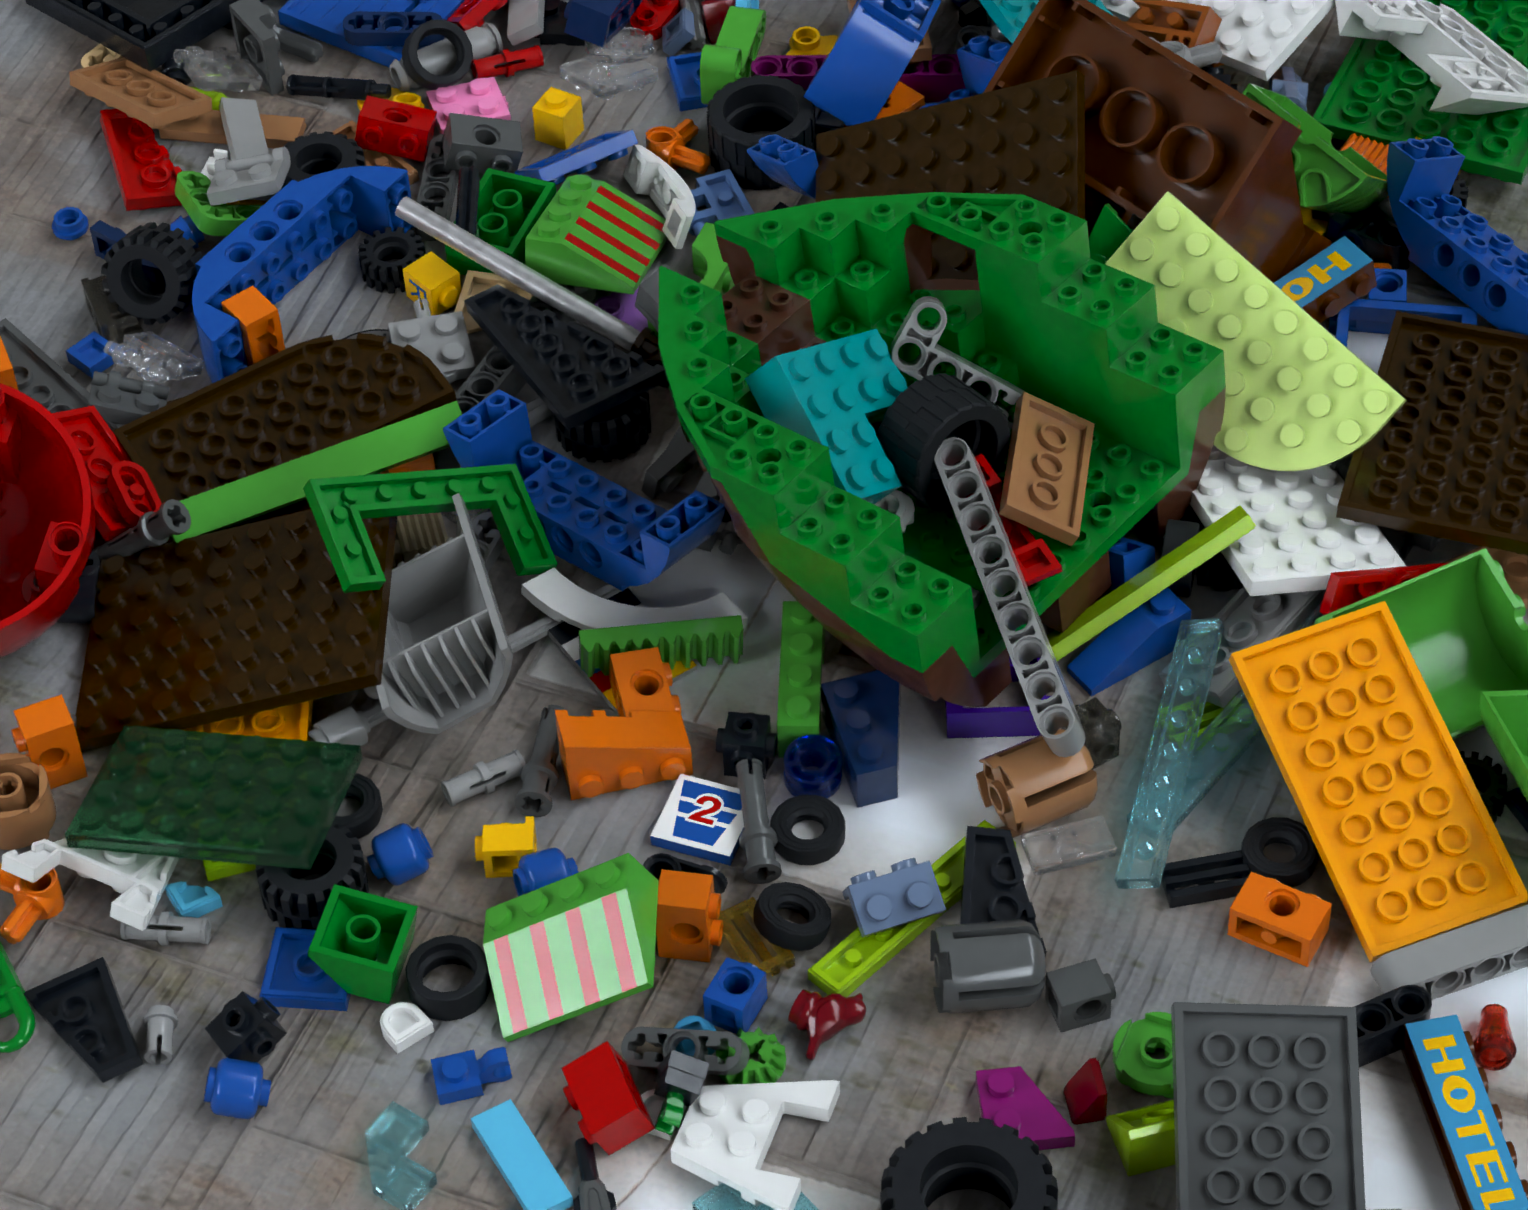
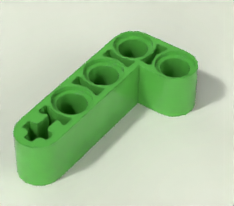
[700,6,766,105]

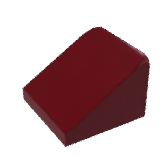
[701,0,736,44]
[1064,1058,1108,1125]

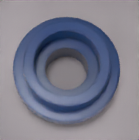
[52,207,89,240]

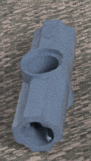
[1269,66,1308,112]

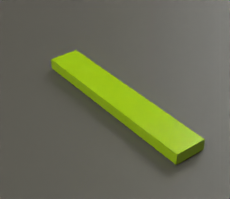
[1047,505,1256,661]
[807,820,1016,997]

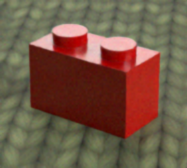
[561,1041,655,1155]

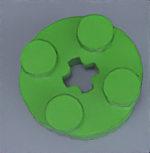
[1113,1012,1174,1099]

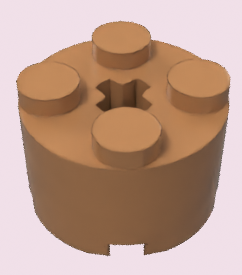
[0,753,57,850]

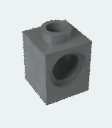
[1045,958,1116,1033]

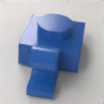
[431,1047,512,1105]

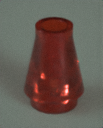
[1473,1004,1517,1071]

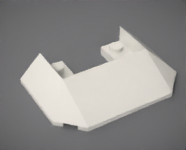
[1335,0,1528,115]

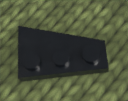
[960,826,1047,956]
[24,957,144,1083]

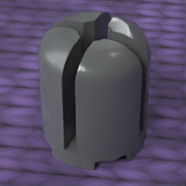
[930,919,1046,1014]

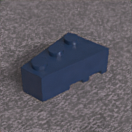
[564,0,643,47]
[821,670,901,808]

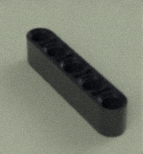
[1354,985,1432,1067]

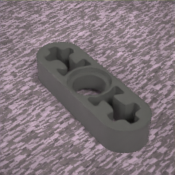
[621,1027,750,1075]

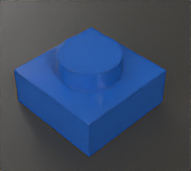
[66,331,121,379]

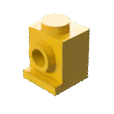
[475,816,537,878]

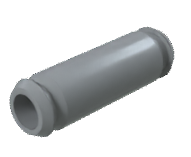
[389,23,503,92]

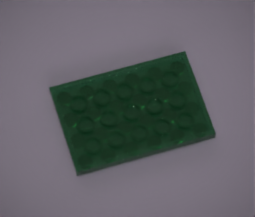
[65,725,363,870]

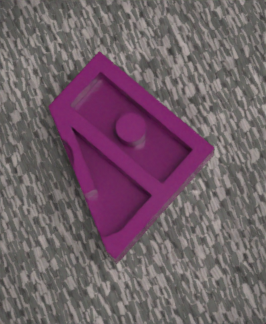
[976,1066,1075,1150]

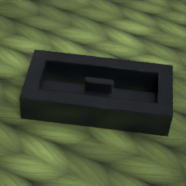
[1159,850,1250,908]

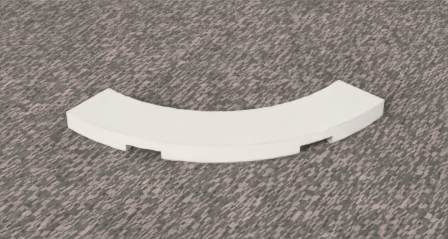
[521,567,748,630]

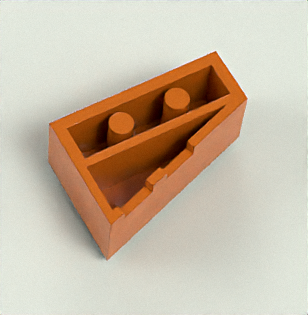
[555,710,693,801]

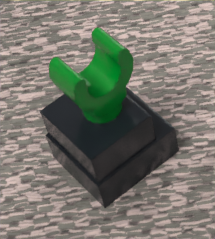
[654,1050,709,1135]

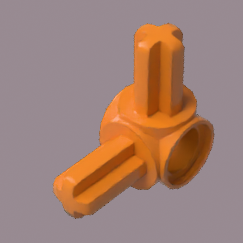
[646,119,711,174]
[0,863,65,945]

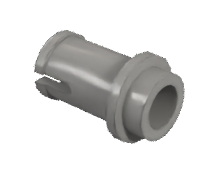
[143,1005,178,1065]

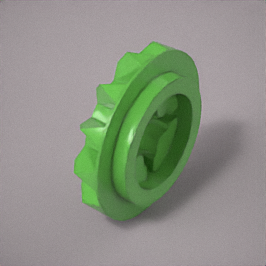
[716,1027,786,1085]

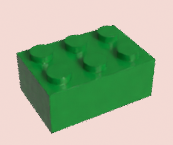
[445,168,556,275]

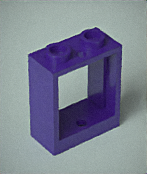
[945,656,1051,739]

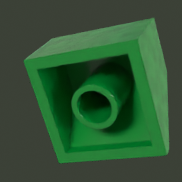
[308,884,418,1004]

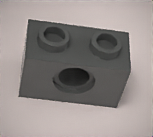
[442,113,523,174]

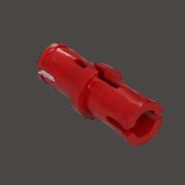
[470,45,544,79]

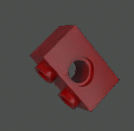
[355,95,437,162]

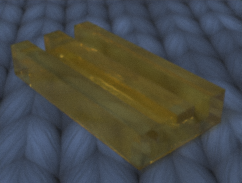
[718,897,796,976]

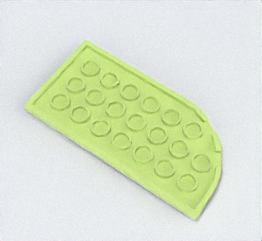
[1105,191,1407,471]

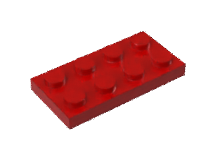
[52,405,133,541]

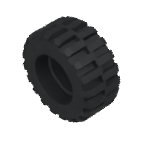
[880,1117,1058,1210]

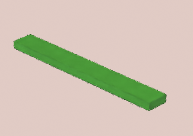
[171,401,462,544]

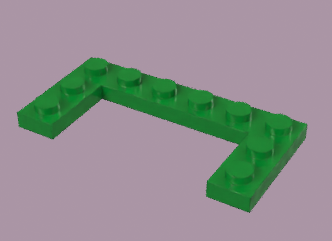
[303,464,558,593]

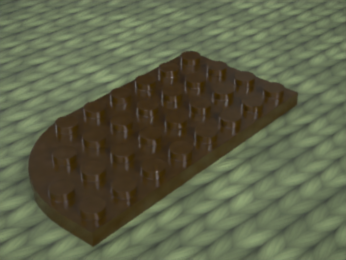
[113,333,457,504]

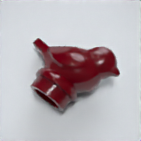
[788,989,866,1061]

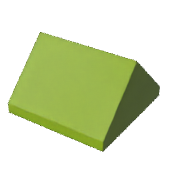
[1105,1099,1176,1177]

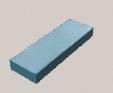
[471,1099,574,1210]

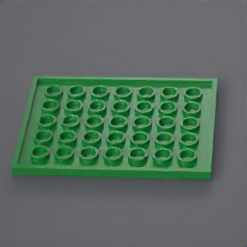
[1313,0,1528,185]

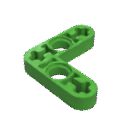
[174,171,262,236]

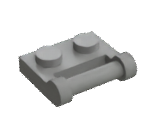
[206,146,291,206]

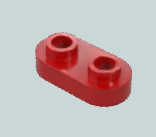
[630,0,680,42]
[107,460,162,527]

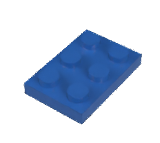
[514,130,638,185]

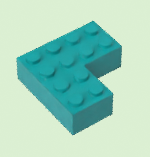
[745,329,908,504]

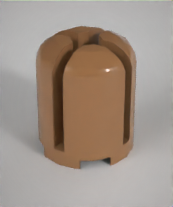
[976,729,1098,838]

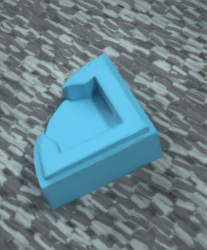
[165,881,223,918]

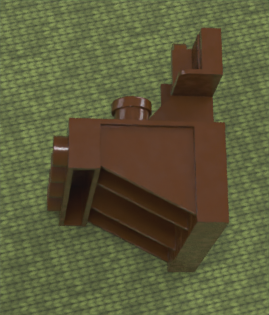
[983,0,1332,283]

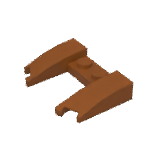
[1115,0,1222,48]

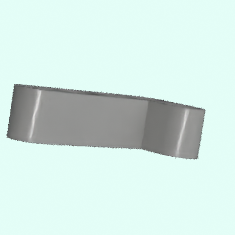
[891,296,1025,429]

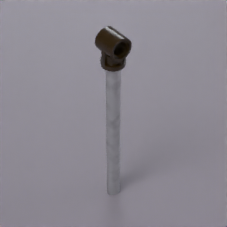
[395,196,669,388]

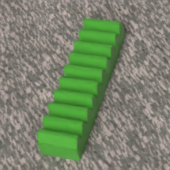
[579,615,744,677]

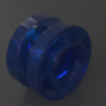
[784,735,843,799]

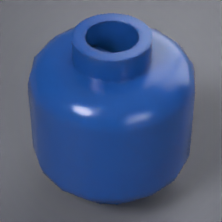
[367,823,434,886]
[513,848,579,896]
[204,1058,271,1119]

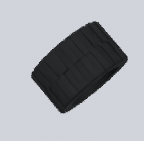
[707,75,816,190]
[877,373,1010,511]

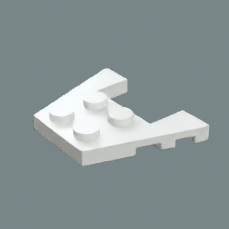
[1,816,180,931]
[670,1080,840,1210]

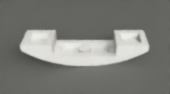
[623,144,696,249]

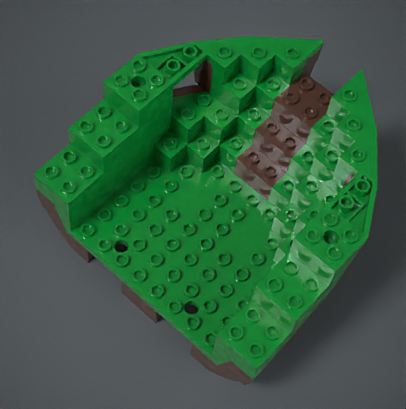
[658,192,1226,707]

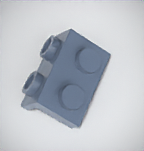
[842,858,946,938]

